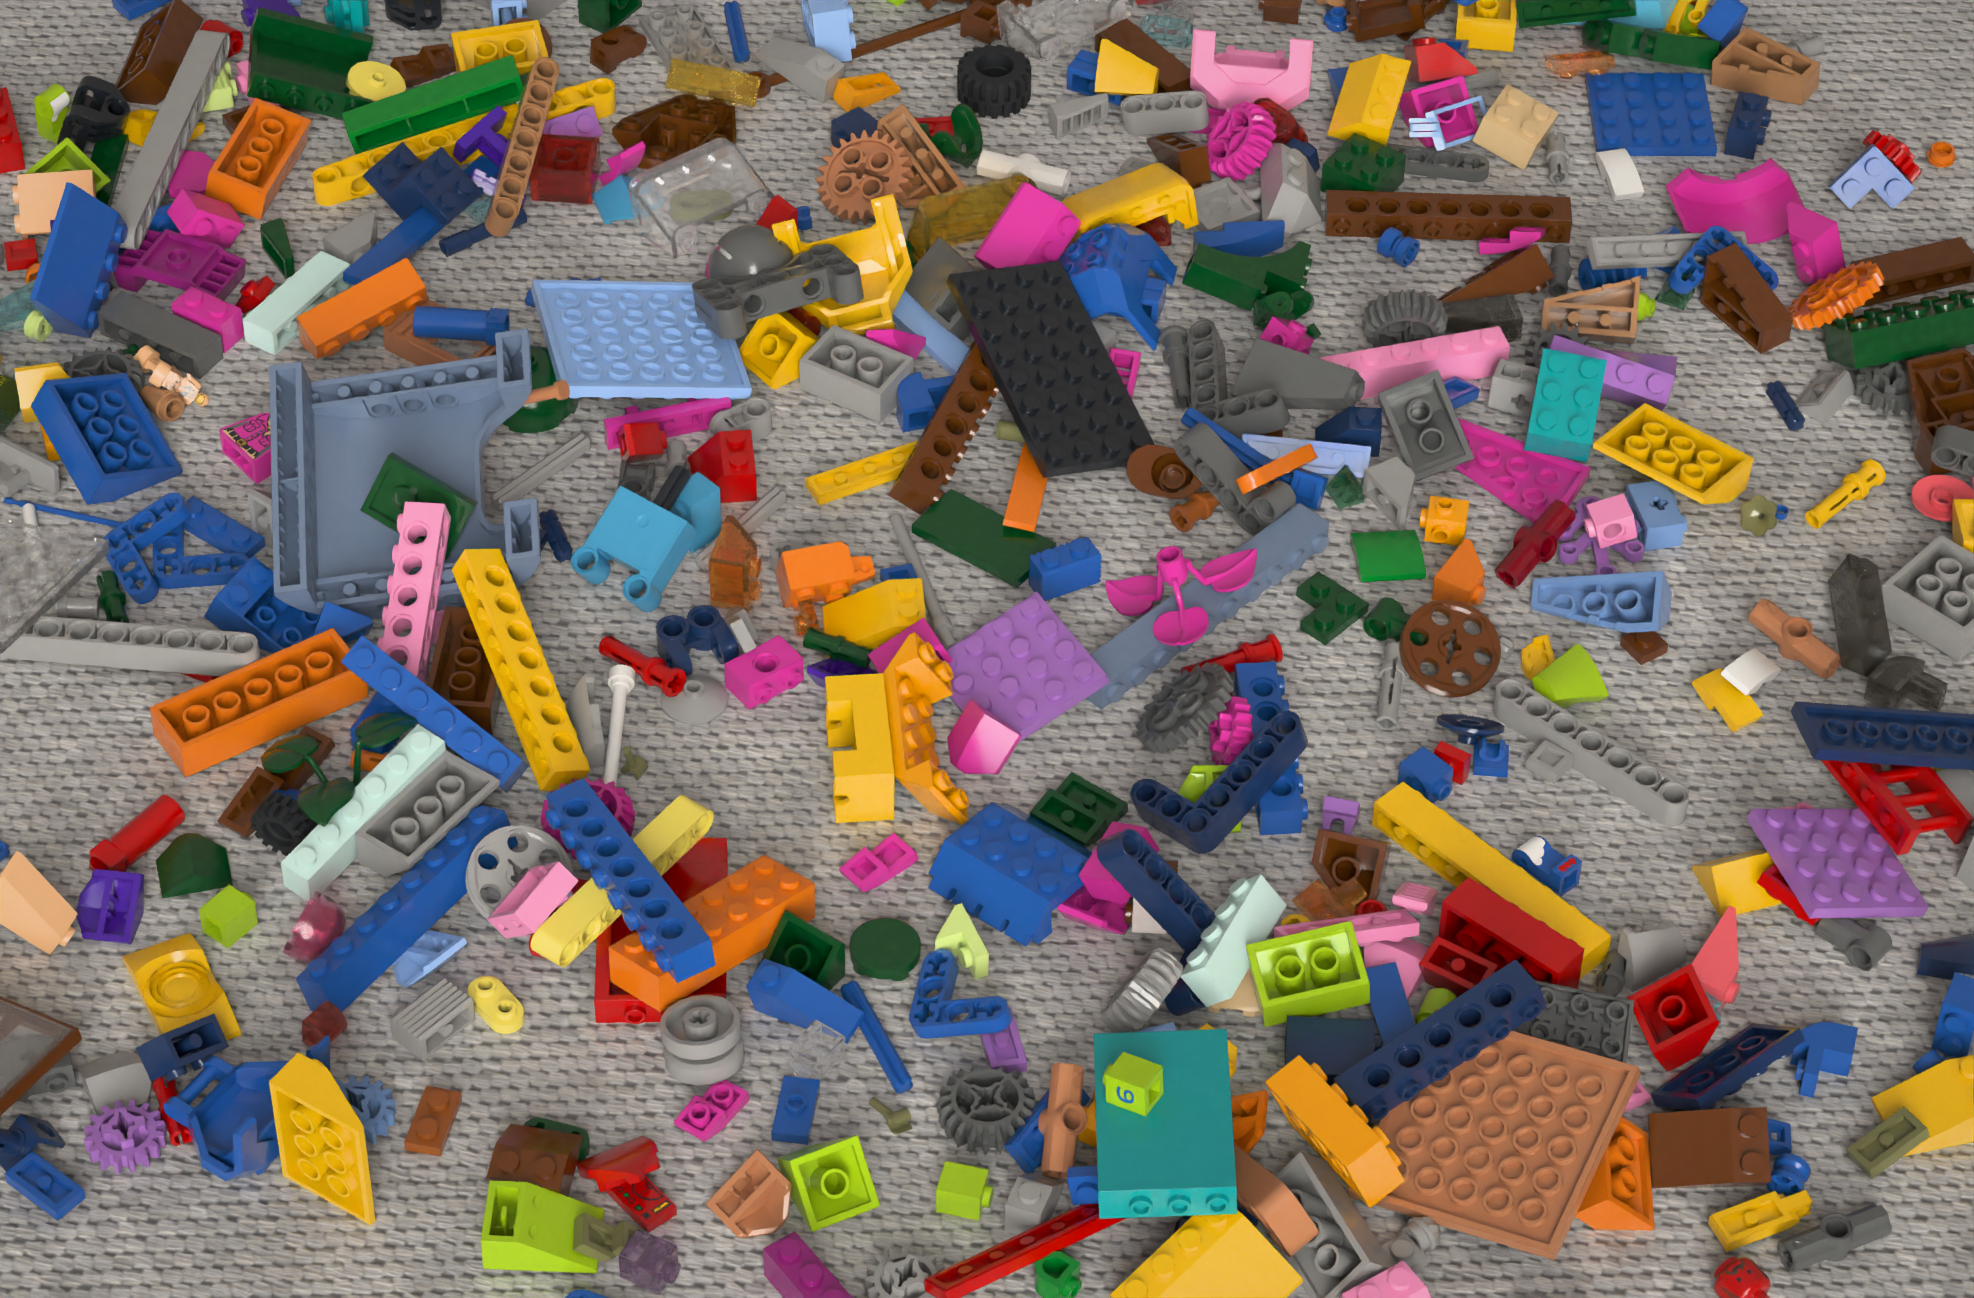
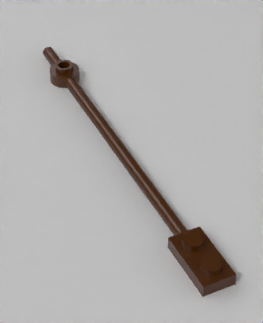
[714,0,1032,102]

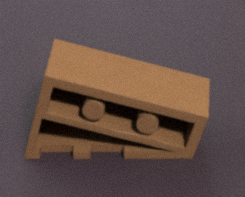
[1711,27,1820,105]
[1540,276,1641,344]

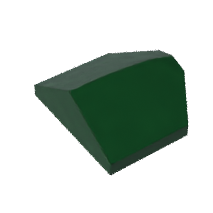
[156,833,233,899]

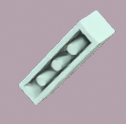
[243,251,353,355]
[1180,874,1286,1007]

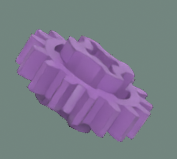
[84,1099,166,1174]

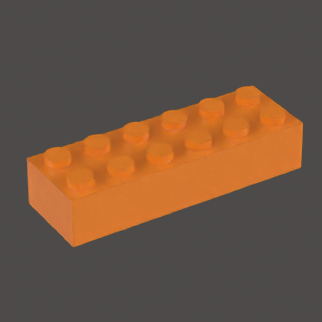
[149,628,369,778]
[609,854,815,1012]

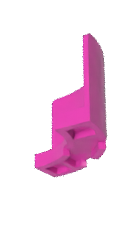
[1665,158,1805,244]

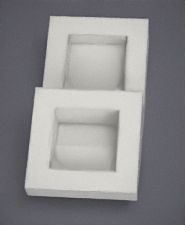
[1595,148,1644,201]
[1721,648,1781,696]

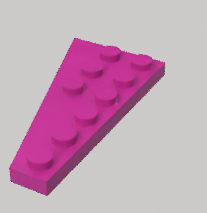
[1454,418,1591,524]

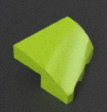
[1532,644,1609,708]

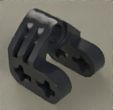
[384,0,442,31]
[57,76,130,152]

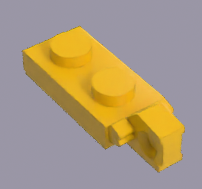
[1708,1190,1813,1252]

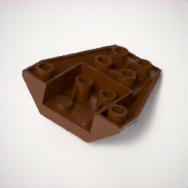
[612,94,736,179]

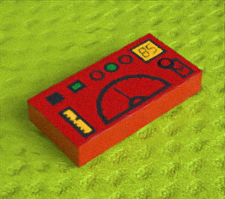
[605,1175,677,1233]

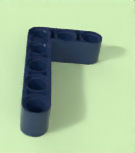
[1130,711,1308,854]
[1096,829,1216,1016]

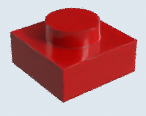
[4,238,38,271]
[235,275,275,314]
[1434,741,1471,785]

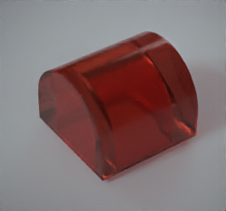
[302,1000,347,1047]

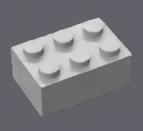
[799,325,914,423]

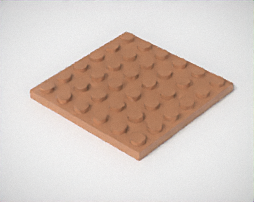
[1347,1009,1641,1260]

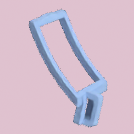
[1409,95,1487,151]

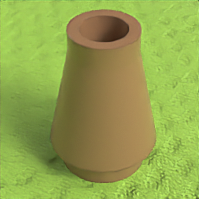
[140,385,184,422]

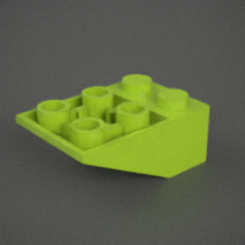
[481,1180,605,1274]

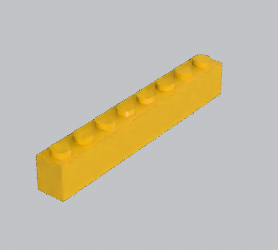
[1372,782,1611,979]

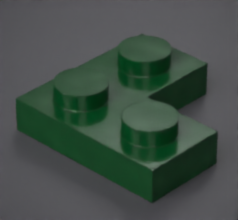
[1296,571,1369,645]

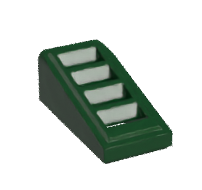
[260,218,295,279]

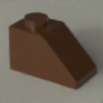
[1311,829,1392,909]

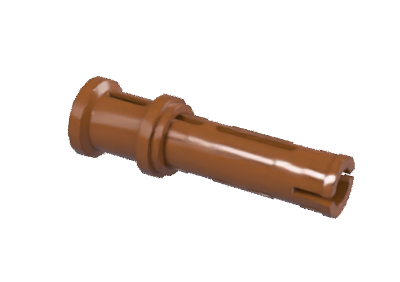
[1169,490,1221,532]

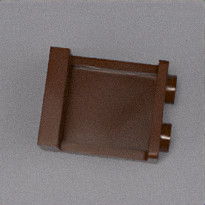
[1345,0,1426,42]

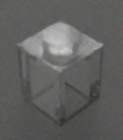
[789,1020,845,1084]

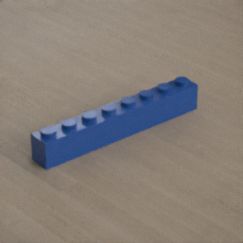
[296,805,518,1018]

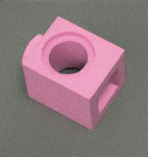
[1583,493,1637,549]

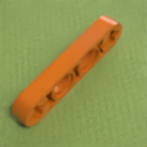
[1235,443,1318,495]

